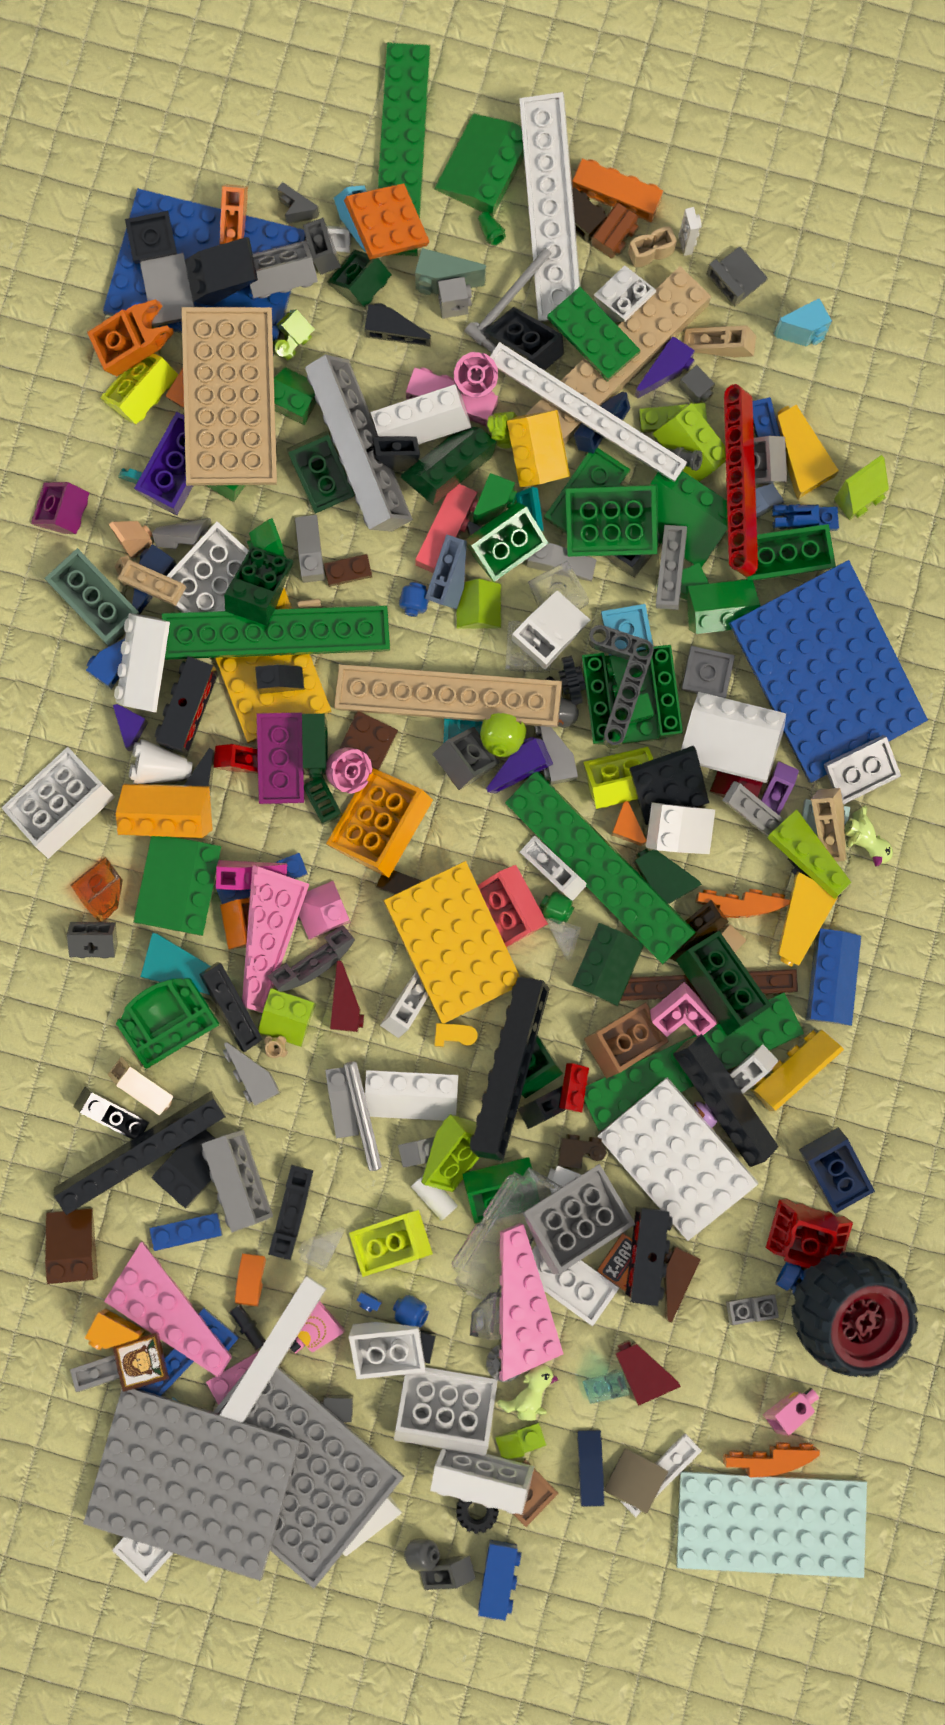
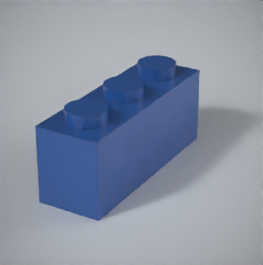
[478,1540,521,1621]

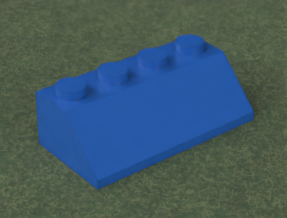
[806,928,861,1026]

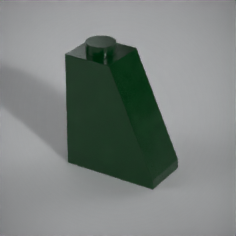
[633,848,702,904]

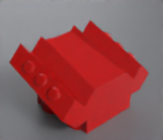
[765,1199,853,1268]

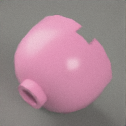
[453,352,498,398]
[326,747,372,794]

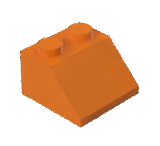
[220,898,250,949]

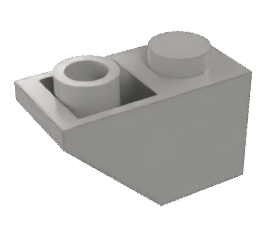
[398,1137,435,1168]

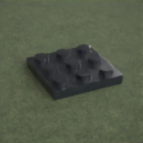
[629,745,709,825]

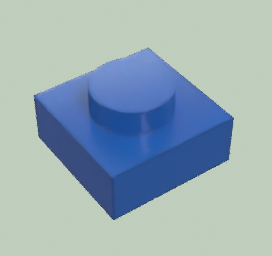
[356,1291,382,1312]

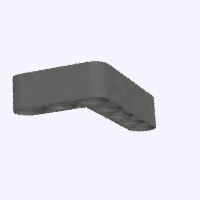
[588,625,653,749]

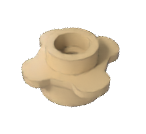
[264,1036,288,1058]

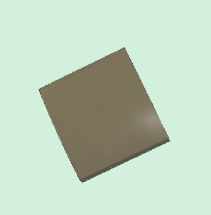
[604,1448,669,1514]

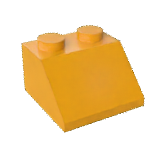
[85,1309,146,1350]

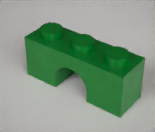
[606,656,654,724]

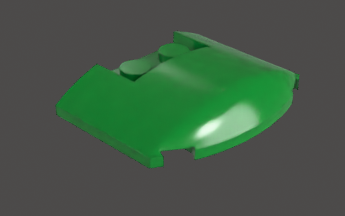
[116,978,220,1070]

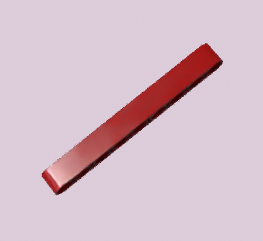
[724,384,758,577]

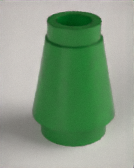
[478,212,506,246]

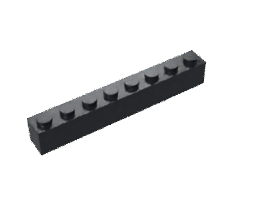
[470,977,550,1161]
[54,1091,226,1215]

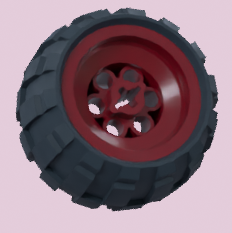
[791,1252,918,1377]

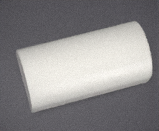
[411,1176,458,1221]

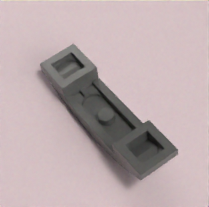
[268,925,355,992]

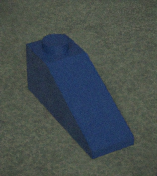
[132,544,177,615]

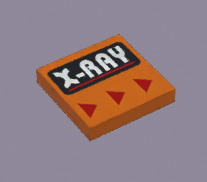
[596,1233,651,1292]

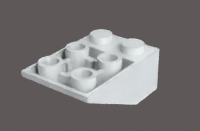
[512,590,591,670]

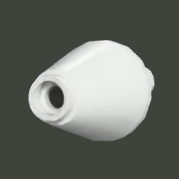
[129,739,192,784]

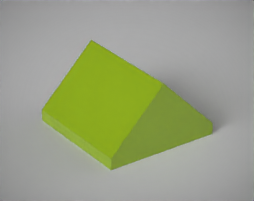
[456,579,501,629]

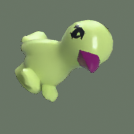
[845,806,893,867]
[497,1364,559,1421]

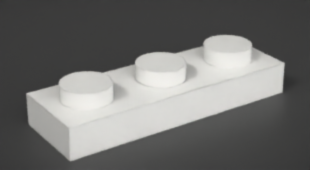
[678,207,702,256]

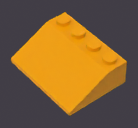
[326,768,433,878]

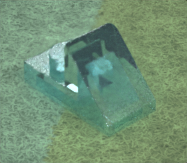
[583,1369,629,1404]

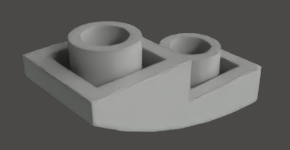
[726,1294,779,1325]

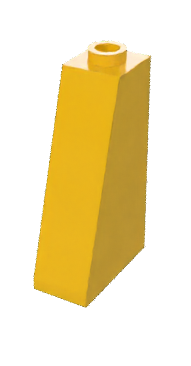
[776,404,839,499]
[777,871,838,967]

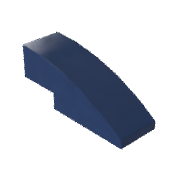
[574,391,631,454]
[577,1430,604,1507]

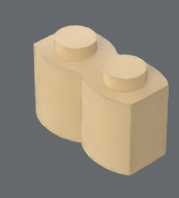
[628,227,677,267]

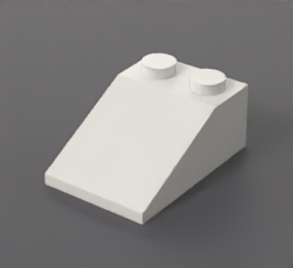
[646,802,715,854]
[349,1322,426,1379]

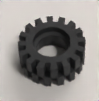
[456,1498,499,1534]

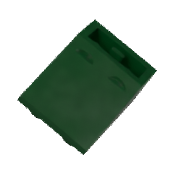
[224,546,293,626]

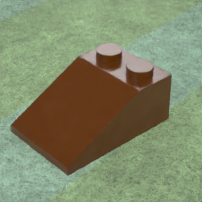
[45,1208,98,1284]

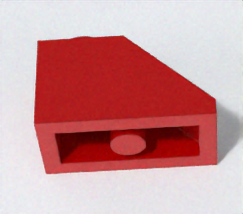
[213,744,258,773]

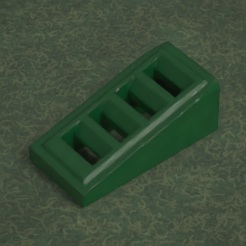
[304,778,342,825]

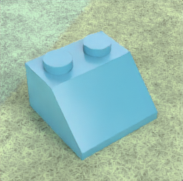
[774,298,832,347]

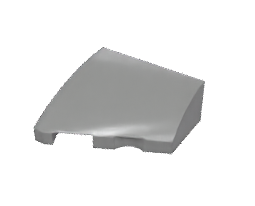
[152,518,212,549]

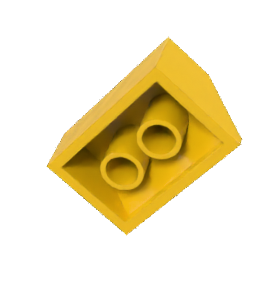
[507,410,570,487]

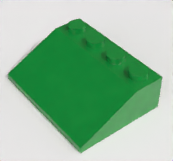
[435,113,524,217]
[650,471,728,567]
[565,484,658,557]
[133,836,221,936]

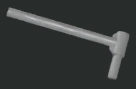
[465,247,552,353]

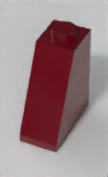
[614,1340,681,1406]

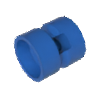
[775,1262,808,1294]

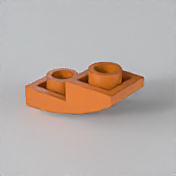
[235,1253,266,1307]

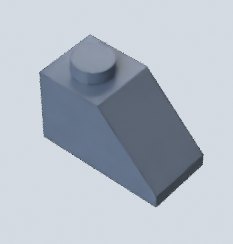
[755,483,784,519]

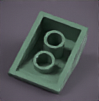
[415,248,486,295]

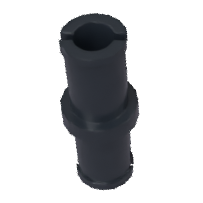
[229,1304,266,1351]

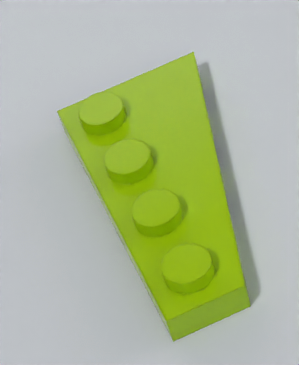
[767,809,851,899]

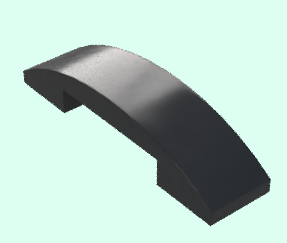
[268,1165,314,1260]

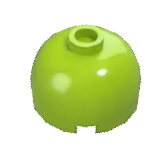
[480,713,526,757]

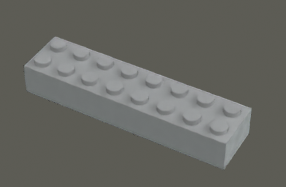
[305,354,413,532]

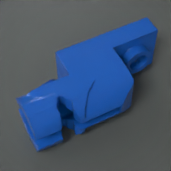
[772,504,839,531]

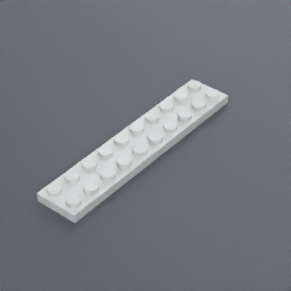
[519,92,580,322]

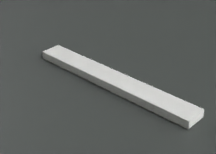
[219,1276,327,1423]

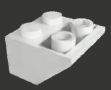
[594,265,656,322]

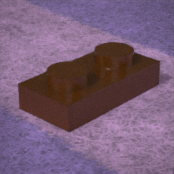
[324,554,372,587]

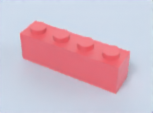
[415,484,479,573]

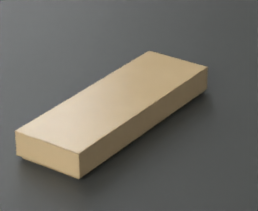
[117,559,186,606]

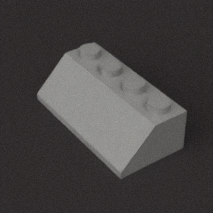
[201,1130,274,1233]

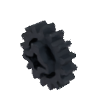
[558,655,586,705]

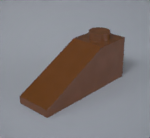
[664,1246,701,1323]

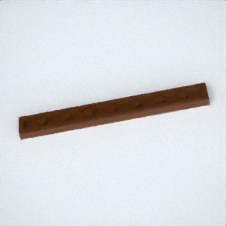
[621,969,798,1001]

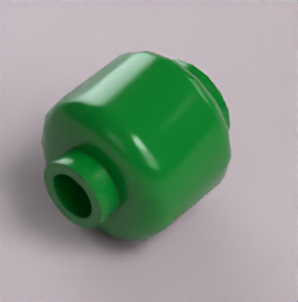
[540,891,575,925]

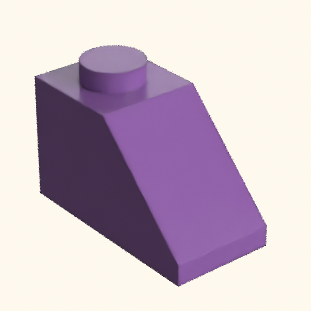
[761,761,799,815]

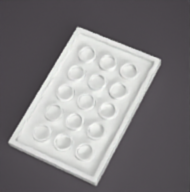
[597,1077,758,1241]

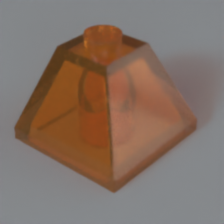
[71,856,123,922]

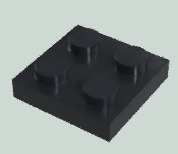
[125,211,177,264]

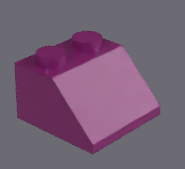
[31,482,90,534]

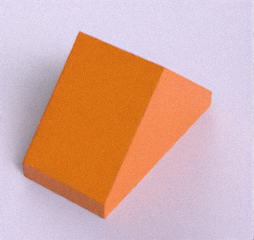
[611,801,647,846]

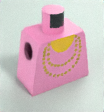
[290,1300,345,1354]
[763,1387,819,1435]

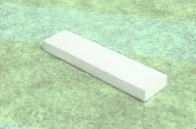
[621,1433,702,1517]

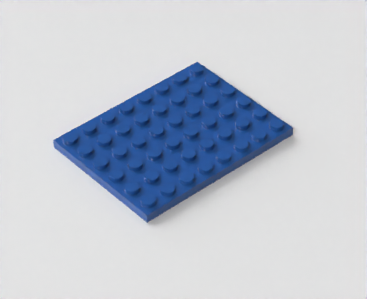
[103,189,306,356]
[729,560,928,783]

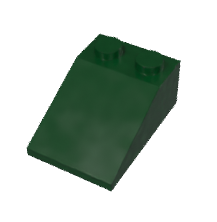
[286,431,355,514]

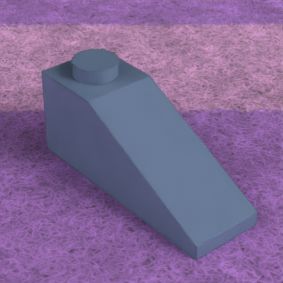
[425,534,467,609]

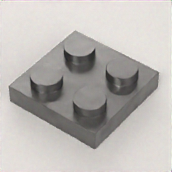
[681,646,735,698]

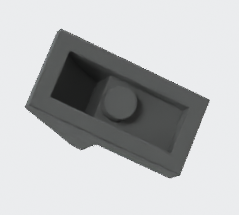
[277,182,319,223]

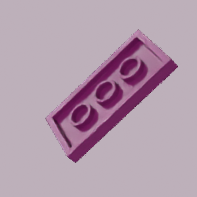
[257,713,304,804]

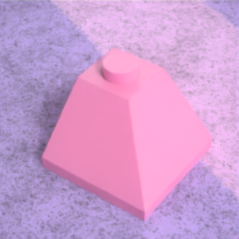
[299,881,351,940]

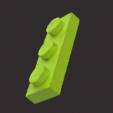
[639,403,707,433]

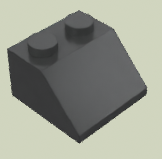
[433,727,500,790]

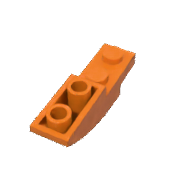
[695,889,790,918]
[723,1442,820,1478]

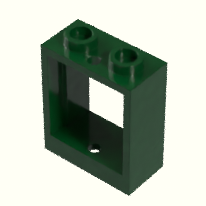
[302,714,328,779]

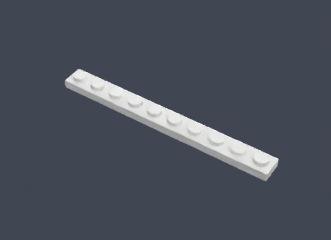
[490,342,687,482]

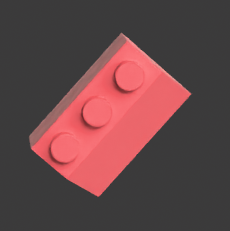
[477,865,548,947]

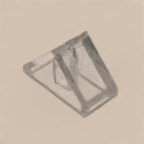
[546,918,581,962]

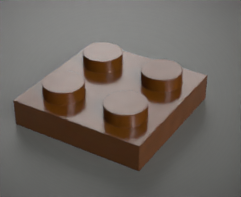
[339,711,398,770]

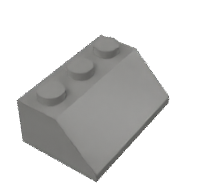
[250,240,318,298]

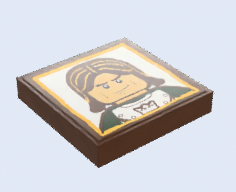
[113,1333,169,1392]

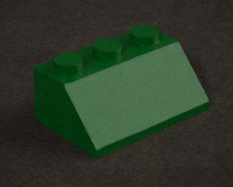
[465,502,548,582]
[686,579,760,634]
[462,1157,540,1224]

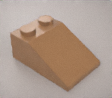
[584,1002,669,1078]

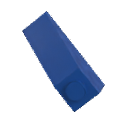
[86,638,125,690]

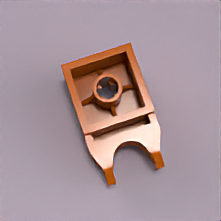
[87,299,174,377]

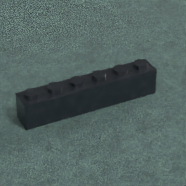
[673,1034,779,1167]

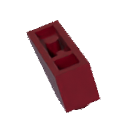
[330,961,364,1033]

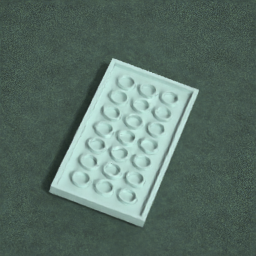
[676,1471,867,1578]

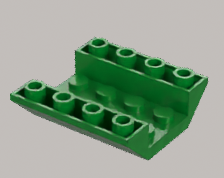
[582,645,683,745]

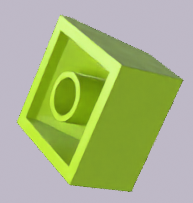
[259,988,316,1047]

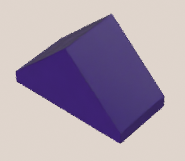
[113,704,148,751]

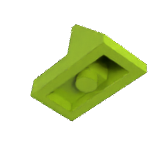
[495,1422,547,1459]

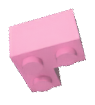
[650,982,717,1037]

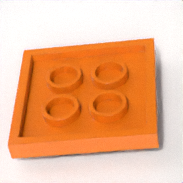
[344,183,430,259]

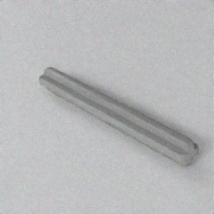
[344,1061,382,1171]

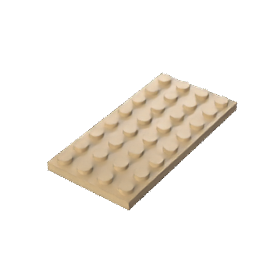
[182,307,277,486]

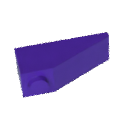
[634,336,695,398]
[486,737,553,794]

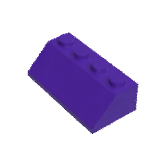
[134,412,193,516]

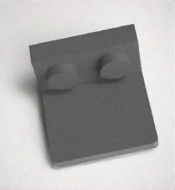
[707,247,768,307]

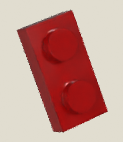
[559,1063,589,1113]

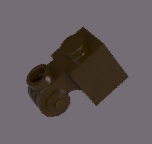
[557,1134,606,1169]

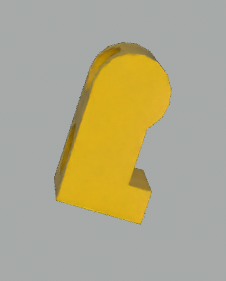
[435,1023,478,1047]

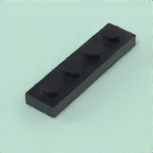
[199,962,263,1052]

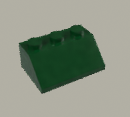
[572,923,644,1007]

